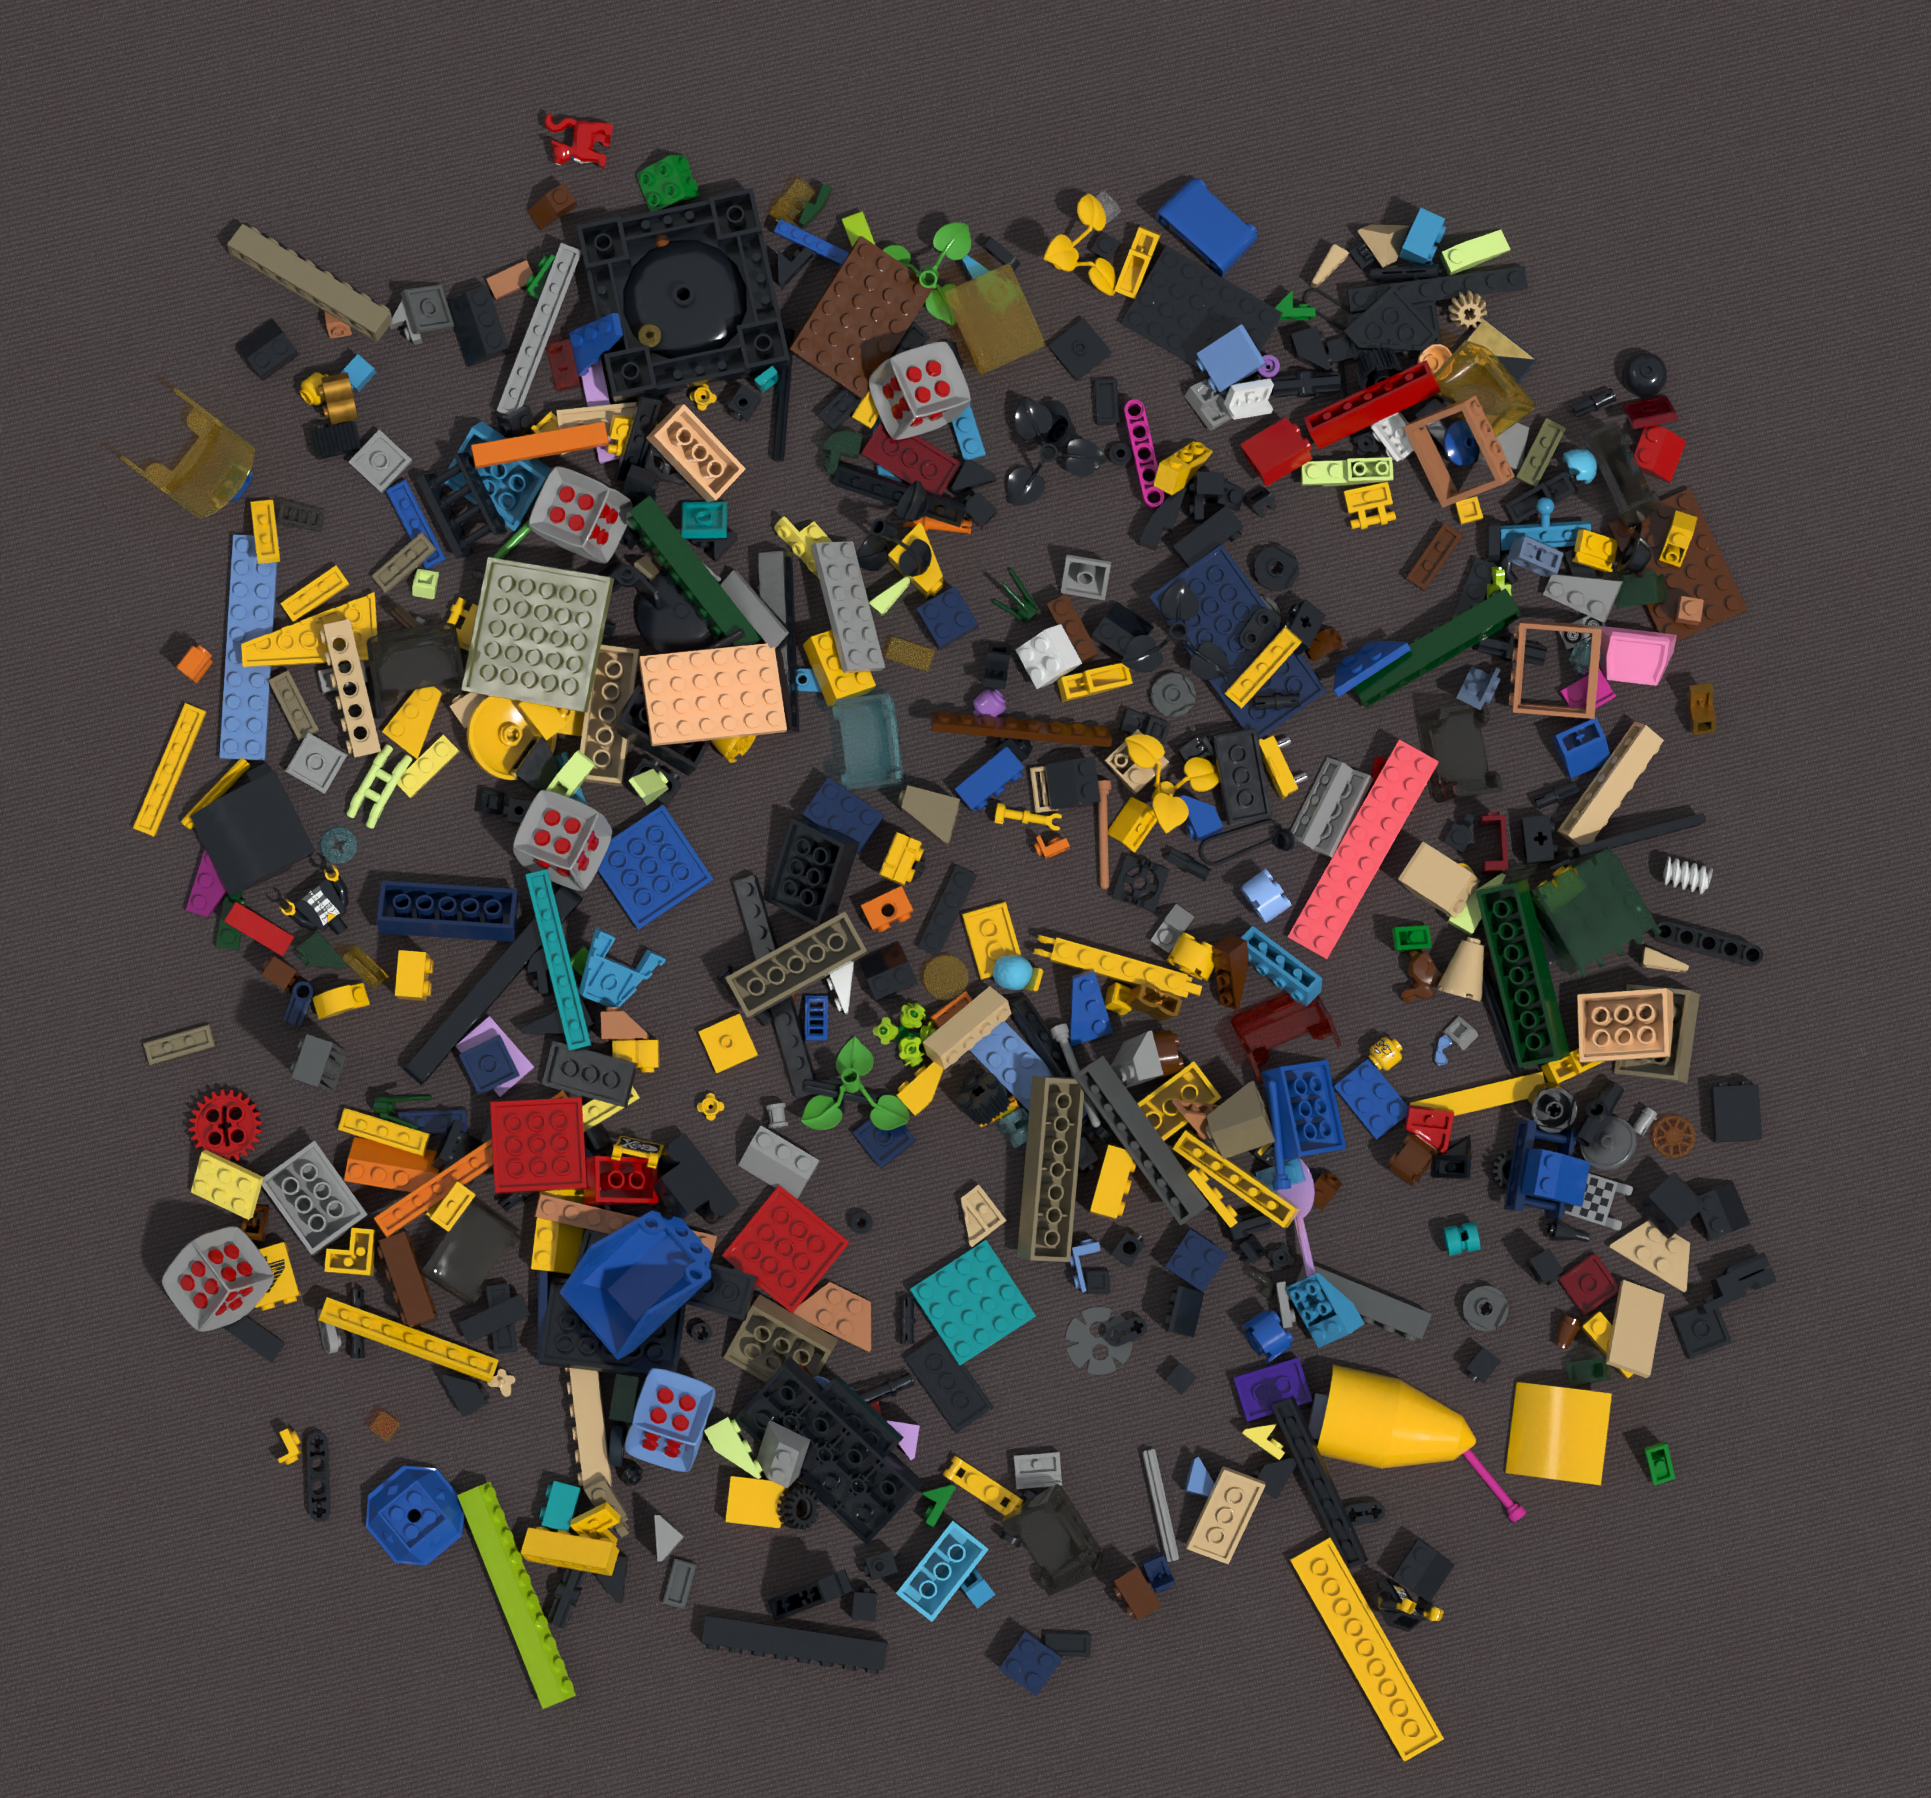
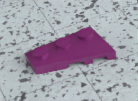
[186,849,226,918]

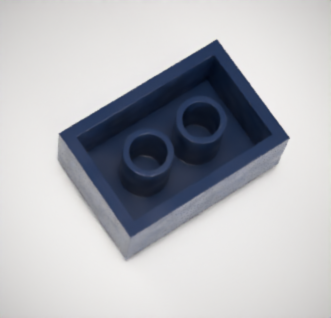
[802,777,884,855]

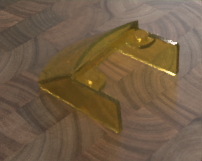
[120,387,255,520]

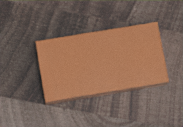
[486,260,534,300]

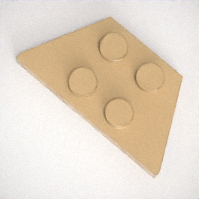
[1609,1220,1690,1293]

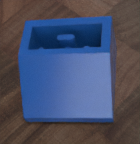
[1552,717,1610,779]
[1179,795,1223,842]

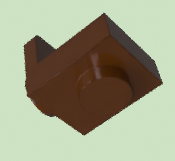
[1307,628,1343,661]
[1313,1170,1342,1211]

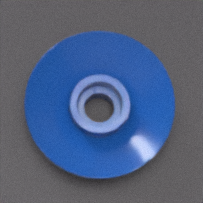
[1444,421,1480,466]

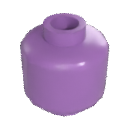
[973,688,1006,718]

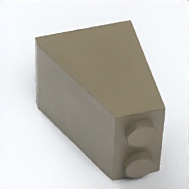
[898,785,960,847]
[1205,1081,1275,1159]

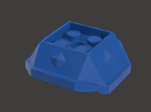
[366,1465,465,1566]

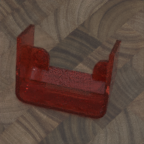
[1231,992,1342,1081]

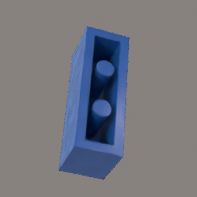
[954,747,1024,812]

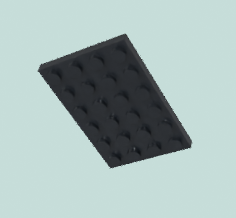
[1121,245,1283,384]
[539,1277,687,1377]

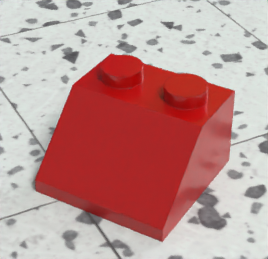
[1628,425,1686,483]

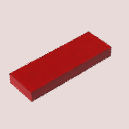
[223,902,294,956]

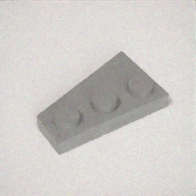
[1543,574,1623,623]

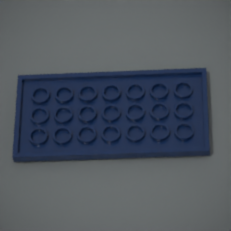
[1148,544,1327,740]

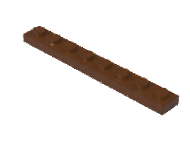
[930,711,1112,747]

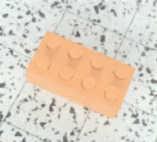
[646,404,745,502]

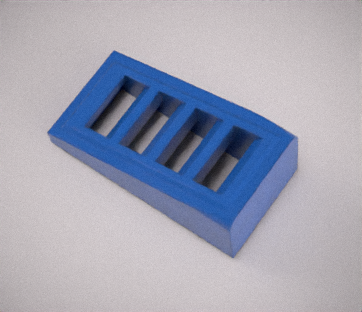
[805,996,828,1041]

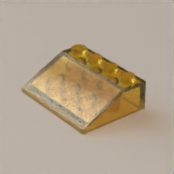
[944,263,1046,375]

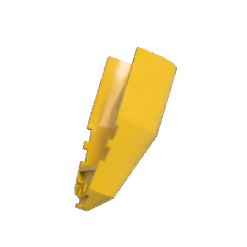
[1317,1364,1476,1469]

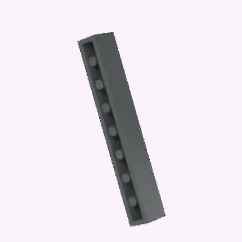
[1075,1056,1209,1226]

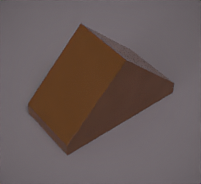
[241,1205,270,1242]

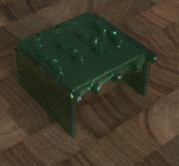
[1530,847,1661,977]

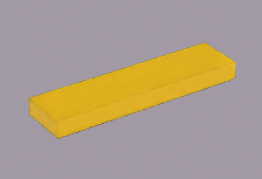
[1225,626,1302,709]
[338,1108,431,1156]

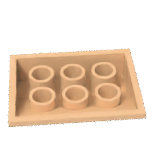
[1577,988,1674,1063]

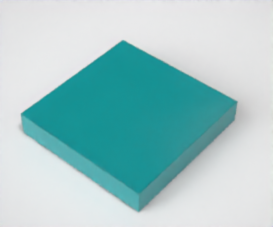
[681,502,728,539]

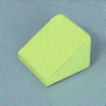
[412,568,439,599]

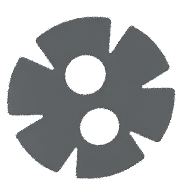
[1065,1307,1133,1375]

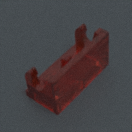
[547,339,581,391]

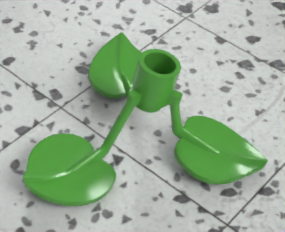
[883,222,971,325]
[801,1037,909,1130]

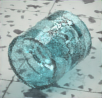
[998,1107,1029,1149]

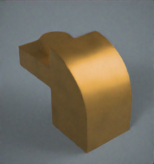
[1687,683,1716,735]

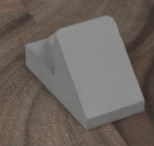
[389,299,423,345]
[1150,904,1194,954]

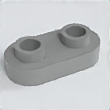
[317,1309,341,1354]

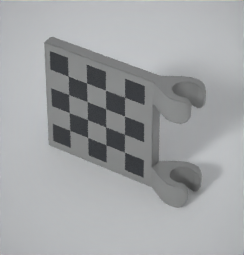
[1564,1173,1633,1231]

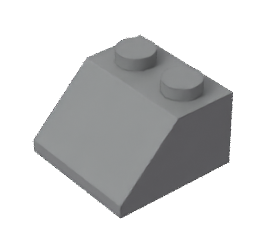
[1476,415,1529,472]
[757,1420,810,1488]

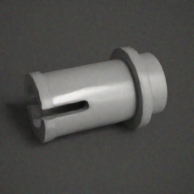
[1632,1106,1657,1137]

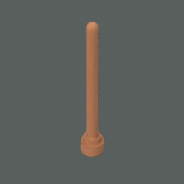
[1098,780,1111,890]

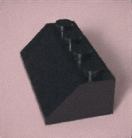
[611,685,711,776]

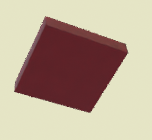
[1623,396,1677,429]
[1558,1253,1619,1316]

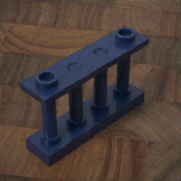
[1504,1119,1576,1219]

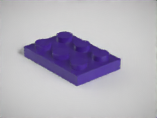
[1233,1357,1312,1422]

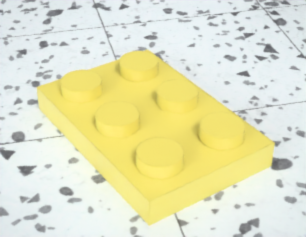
[191,1150,264,1220]

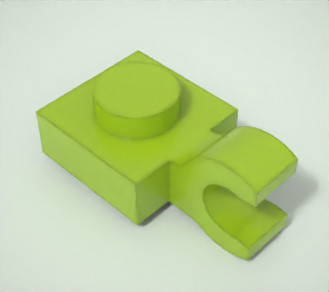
[1487,566,1511,599]

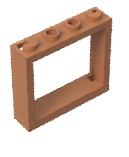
[1403,395,1515,508]
[1509,620,1602,719]

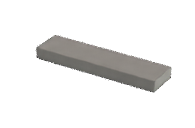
[720,570,789,649]

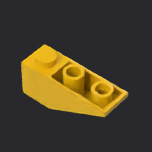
[1153,441,1212,495]
[897,1059,944,1117]

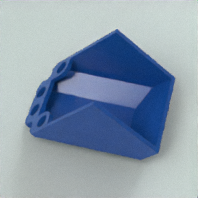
[559,1211,711,1360]

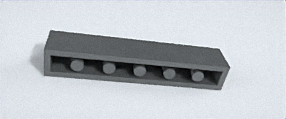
[1295,1263,1432,1342]

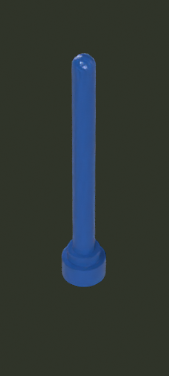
[1267,1080,1291,1190]

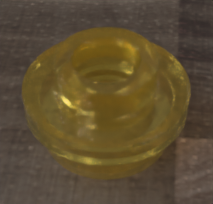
[639,324,661,347]

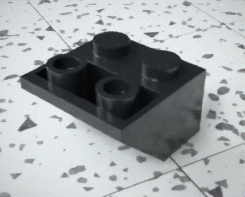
[1164,1286,1204,1338]

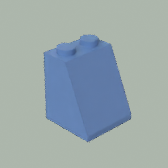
[1196,324,1267,393]

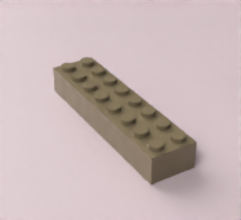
[1017,1075,1084,1262]

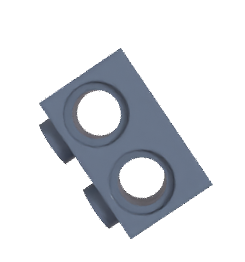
[1507,536,1564,577]

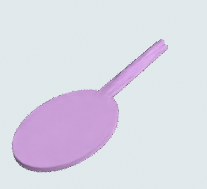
[1274,1158,1316,1277]

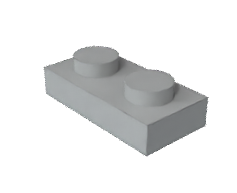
[1275,1282,1296,1329]

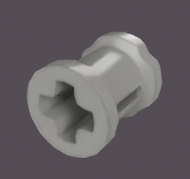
[766,1103,789,1129]

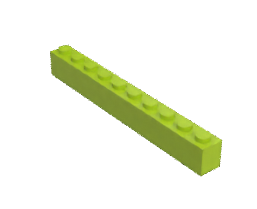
[457,1482,576,1709]

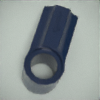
[283,981,315,1027]

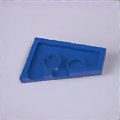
[1069,969,1113,1046]

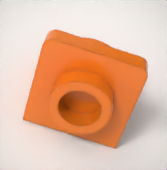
[1034,835,1070,860]

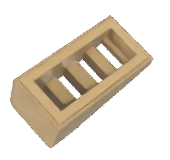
[1311,244,1349,288]
[1640,947,1689,973]

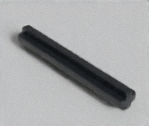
[802,1079,886,1105]

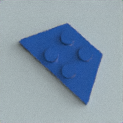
[1333,641,1411,697]

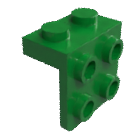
[637,155,700,212]

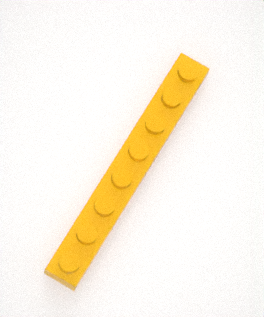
[318,1297,499,1383]

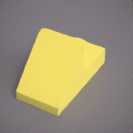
[1242,1424,1285,1460]

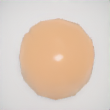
[1418,344,1453,379]

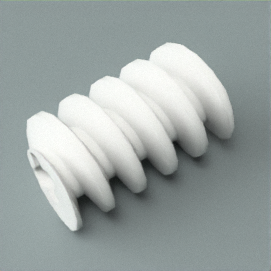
[1663,857,1713,895]

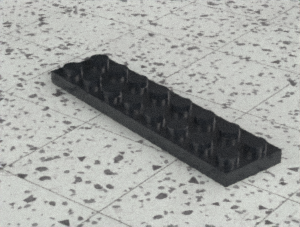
[574,1229,758,1321]

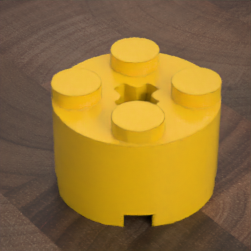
[1167,932,1214,981]

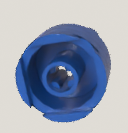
[1242,1310,1294,1363]

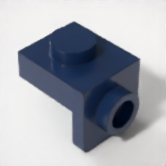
[1141,1552,1176,1593]

